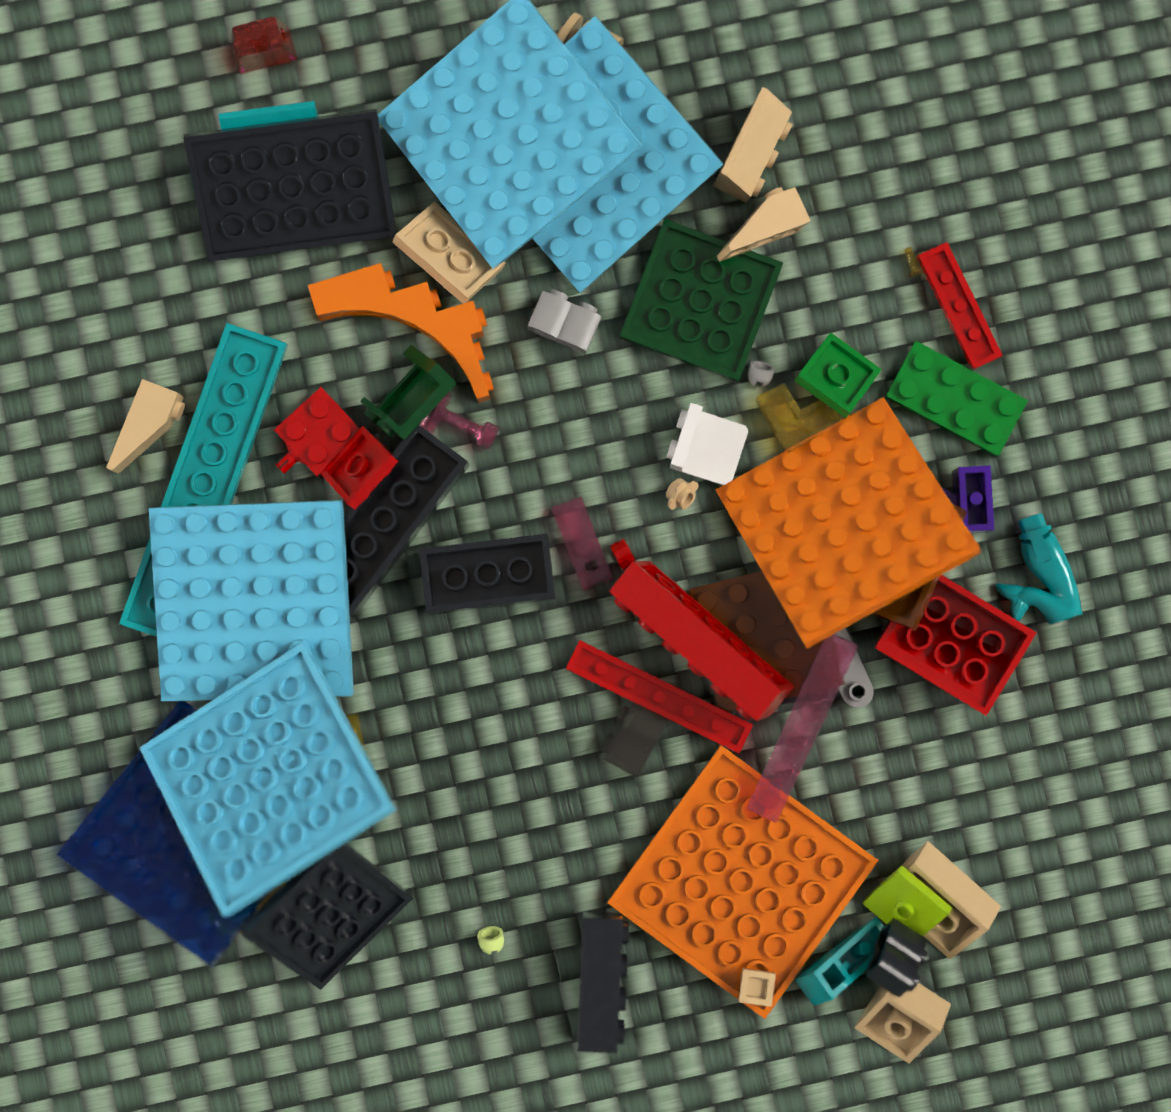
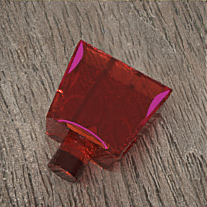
[232,17,298,74]

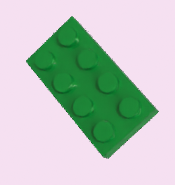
[884,341,1028,458]

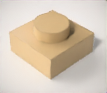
[738,968,776,1007]

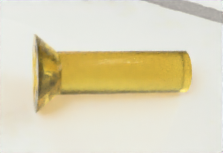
[904,247,923,277]

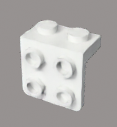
[666,403,748,485]

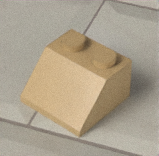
[855,983,951,1063]

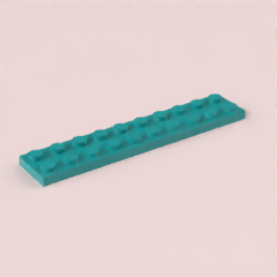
[119,323,288,637]

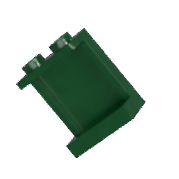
[360,345,457,440]

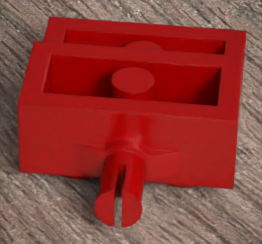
[274,387,360,479]

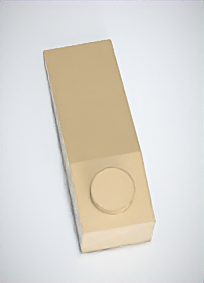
[717,187,811,262]
[106,379,185,474]

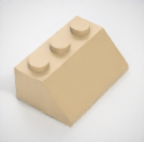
[713,87,793,203]
[902,841,1001,959]

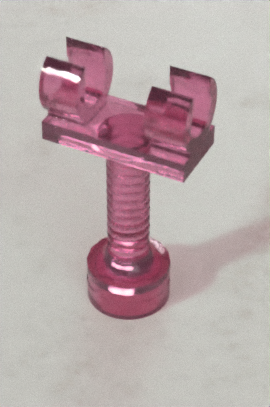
[419,392,499,450]

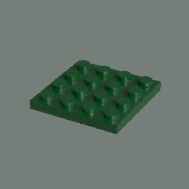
[620,218,783,382]

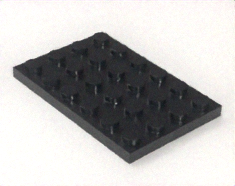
[183,109,397,262]

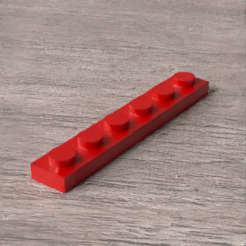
[566,640,753,754]

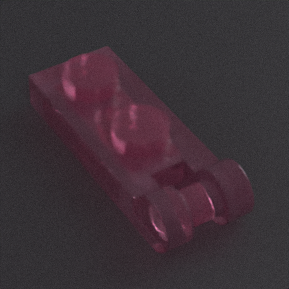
[552,497,613,591]

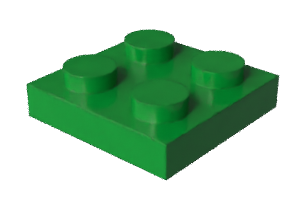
[794,332,882,418]

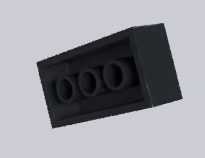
[419,533,556,615]
[577,911,629,1054]

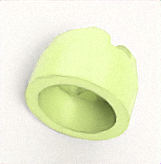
[477,926,504,955]

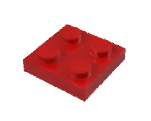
[320,426,399,510]

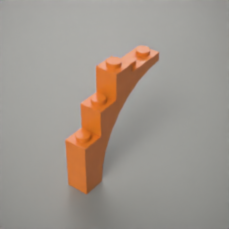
[308,263,494,403]

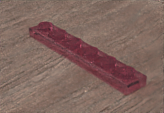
[747,634,859,823]

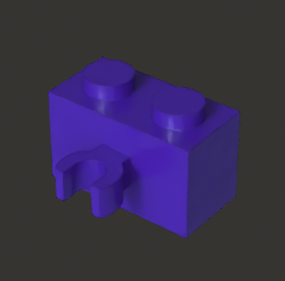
[943,465,995,534]

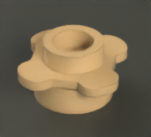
[666,478,698,510]

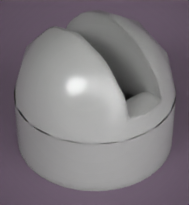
[748,361,775,387]

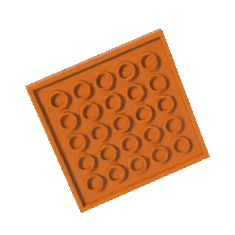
[716,397,981,649]
[607,745,879,1019]

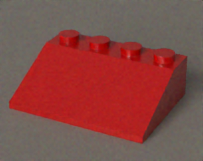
[874,575,1037,716]

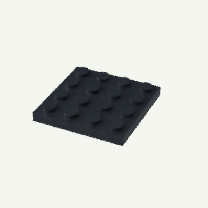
[238,843,413,990]

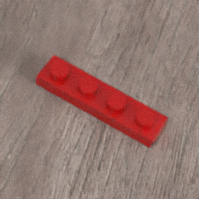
[917,242,1003,371]

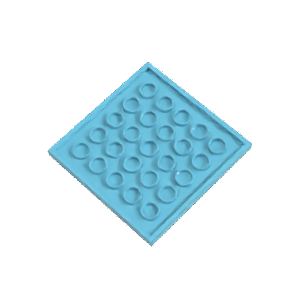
[378,0,643,269]
[533,16,724,293]
[149,500,354,701]
[140,642,396,918]

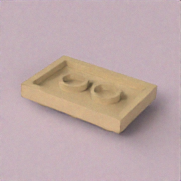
[392,201,505,304]

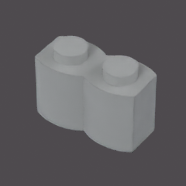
[528,289,601,354]

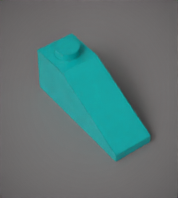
[795,917,884,1006]

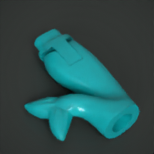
[995,513,1083,625]

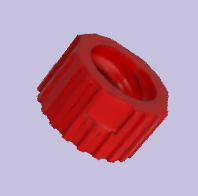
[610,538,636,570]

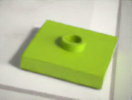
[862,865,952,936]

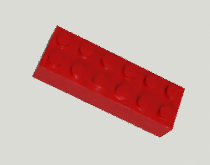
[609,561,795,721]

